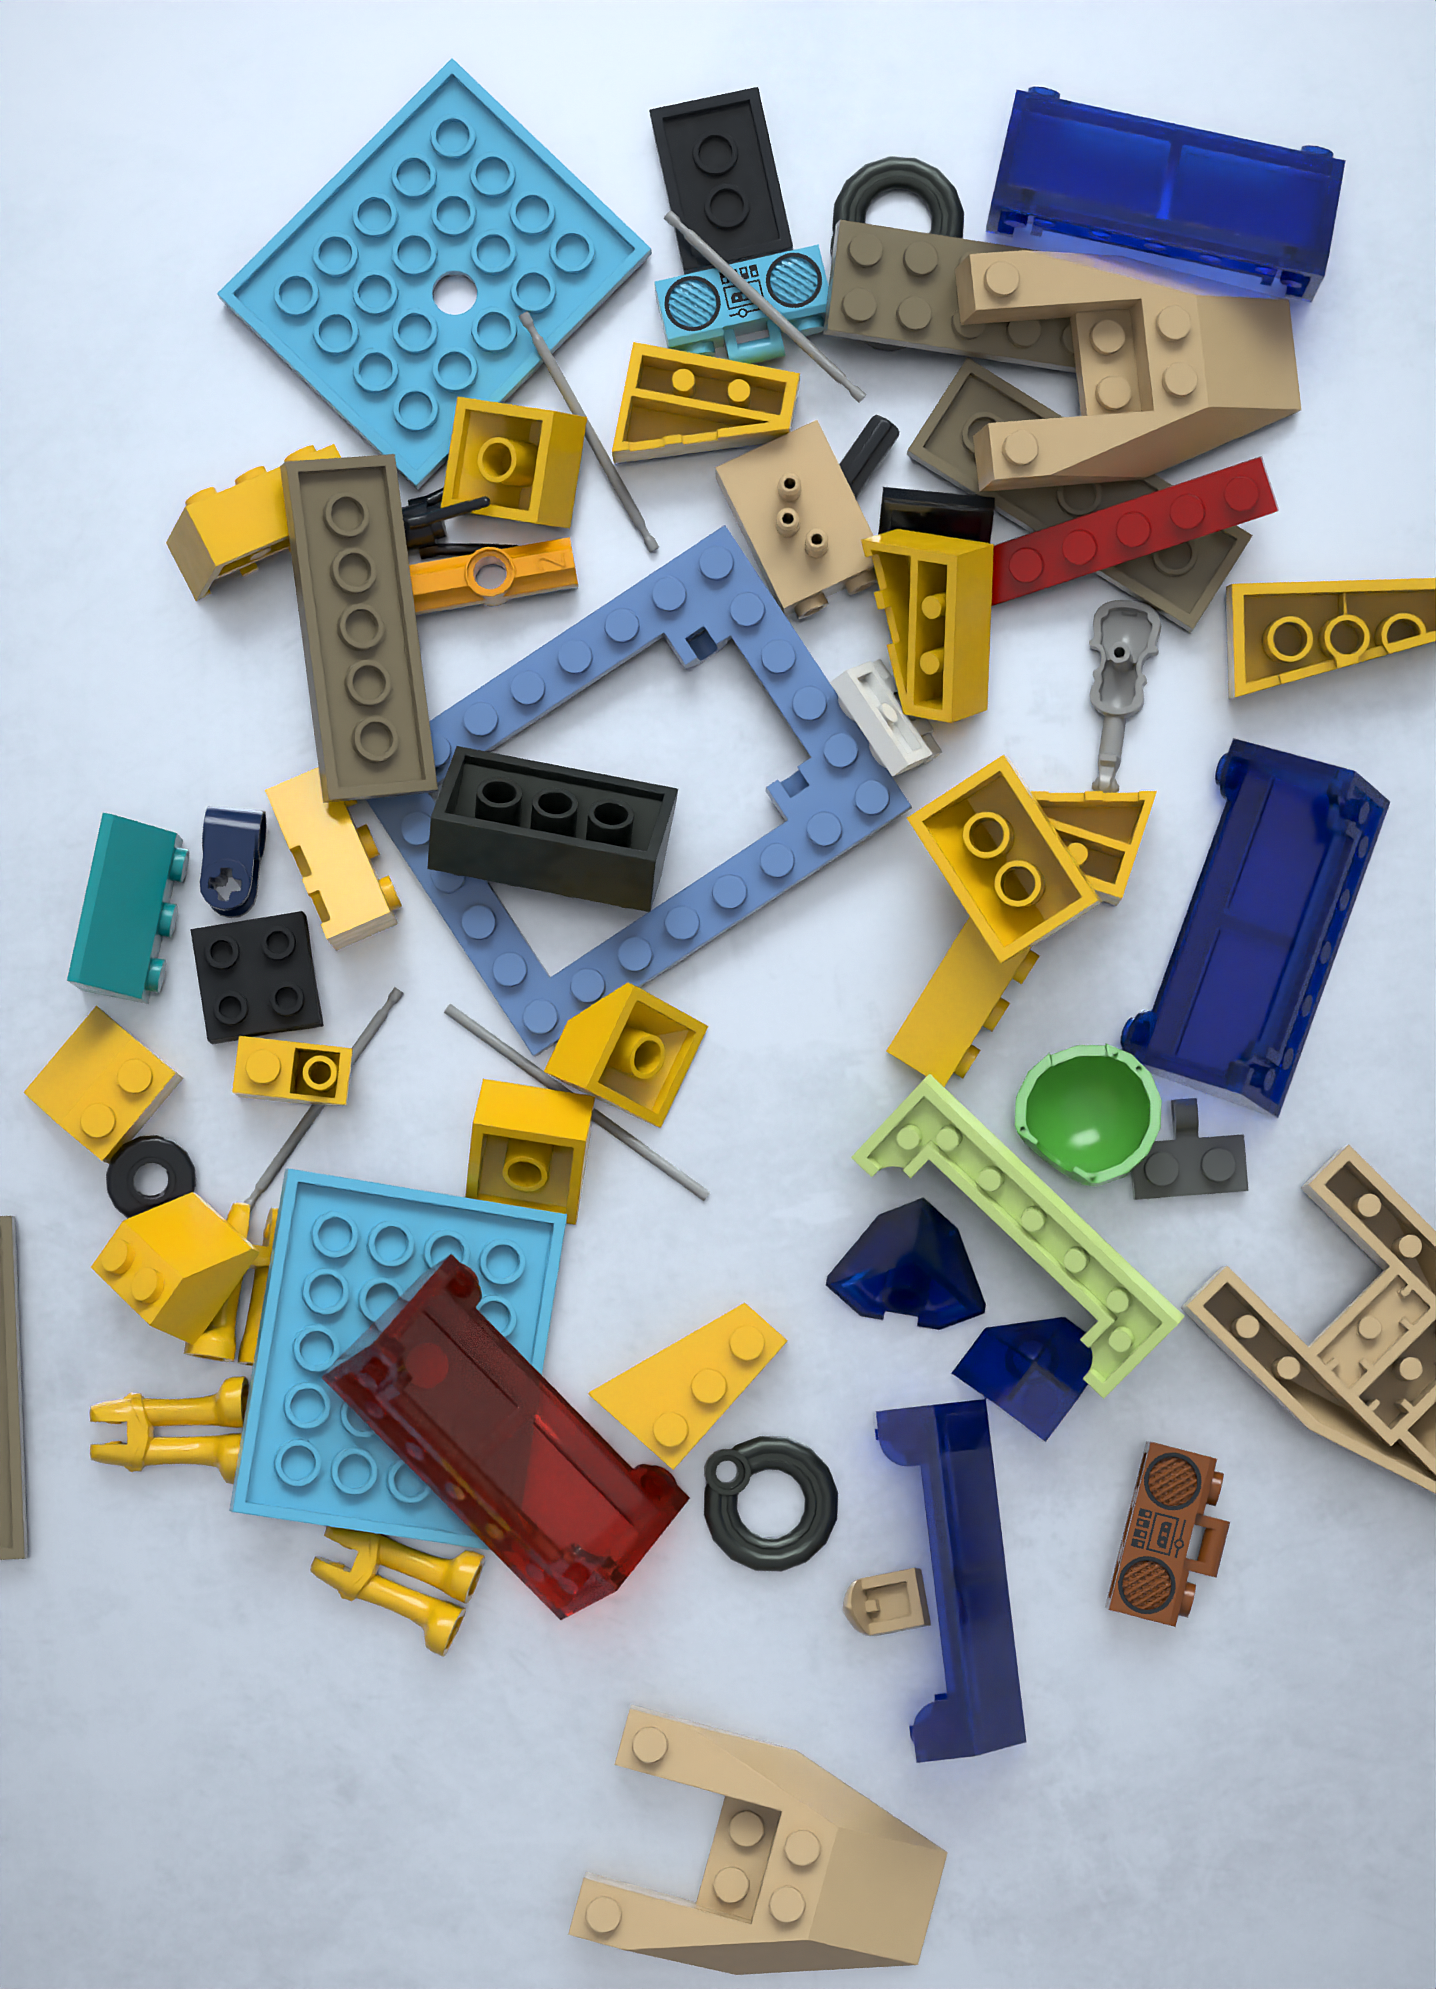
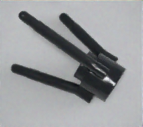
[402,487,518,560]

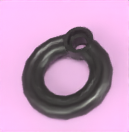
[830,156,965,257]
[704,1436,838,1572]

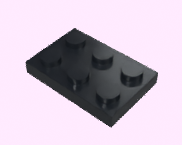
[649,87,793,275]

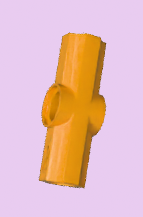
[409,537,579,615]

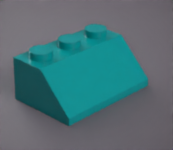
[67,813,189,1004]

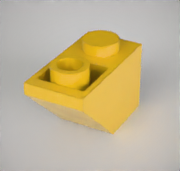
[232,1036,353,1106]

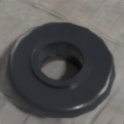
[106,1135,196,1219]

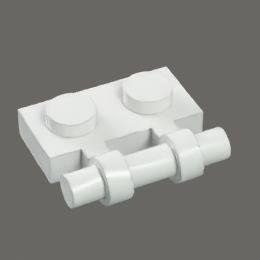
[830,659,942,777]

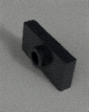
[878,487,995,544]

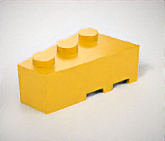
[612,342,800,464]
[166,444,341,601]
[861,529,994,723]
[265,767,402,951]
[1031,791,1157,906]
[886,916,1040,1087]
[587,1303,788,1470]

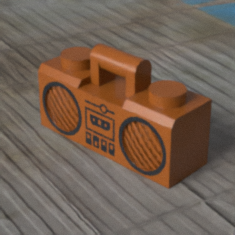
[1105,1441,1230,1627]

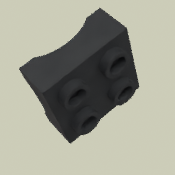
[190,911,324,1044]

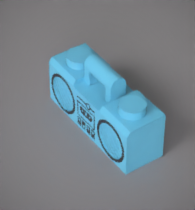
[654,244,829,364]

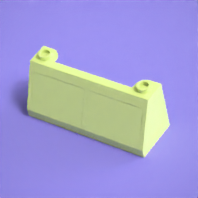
[851,1074,1184,1399]

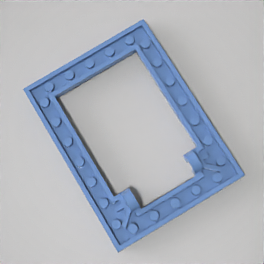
[366,525,912,1057]

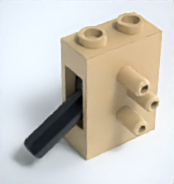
[715,415,900,619]

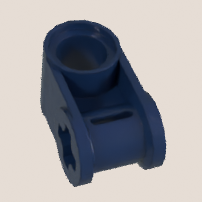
[200,806,267,918]

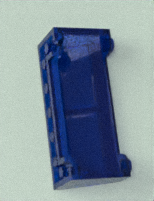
[985,86,1346,303]
[1120,738,1390,1118]
[872,1399,1027,1763]

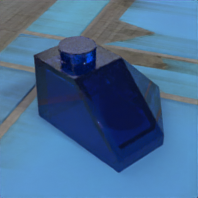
[826,1197,986,1330]
[951,1317,1093,1442]

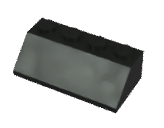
[427,746,678,912]

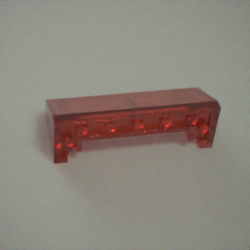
[321,1254,690,1620]

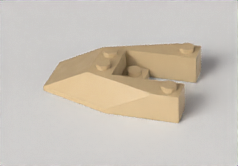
[955,250,1302,492]
[1181,1144,1436,1494]
[568,1705,948,1975]

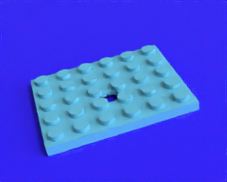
[217,58,652,490]
[229,1168,567,1554]

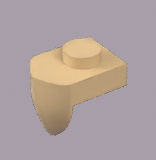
[842,1568,931,1636]

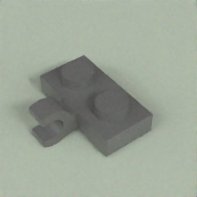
[1131,1098,1249,1200]

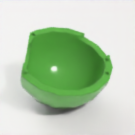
[1014,1043,1162,1186]

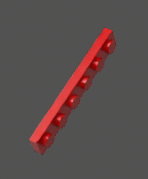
[991,456,1279,606]

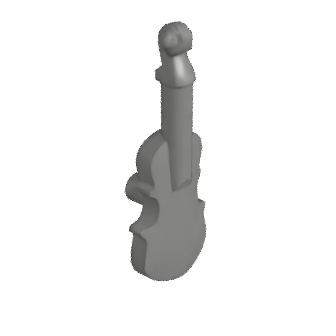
[1089,600,1161,793]

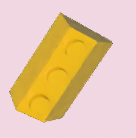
[907,754,1102,964]

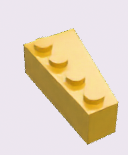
[1226,578,1436,699]

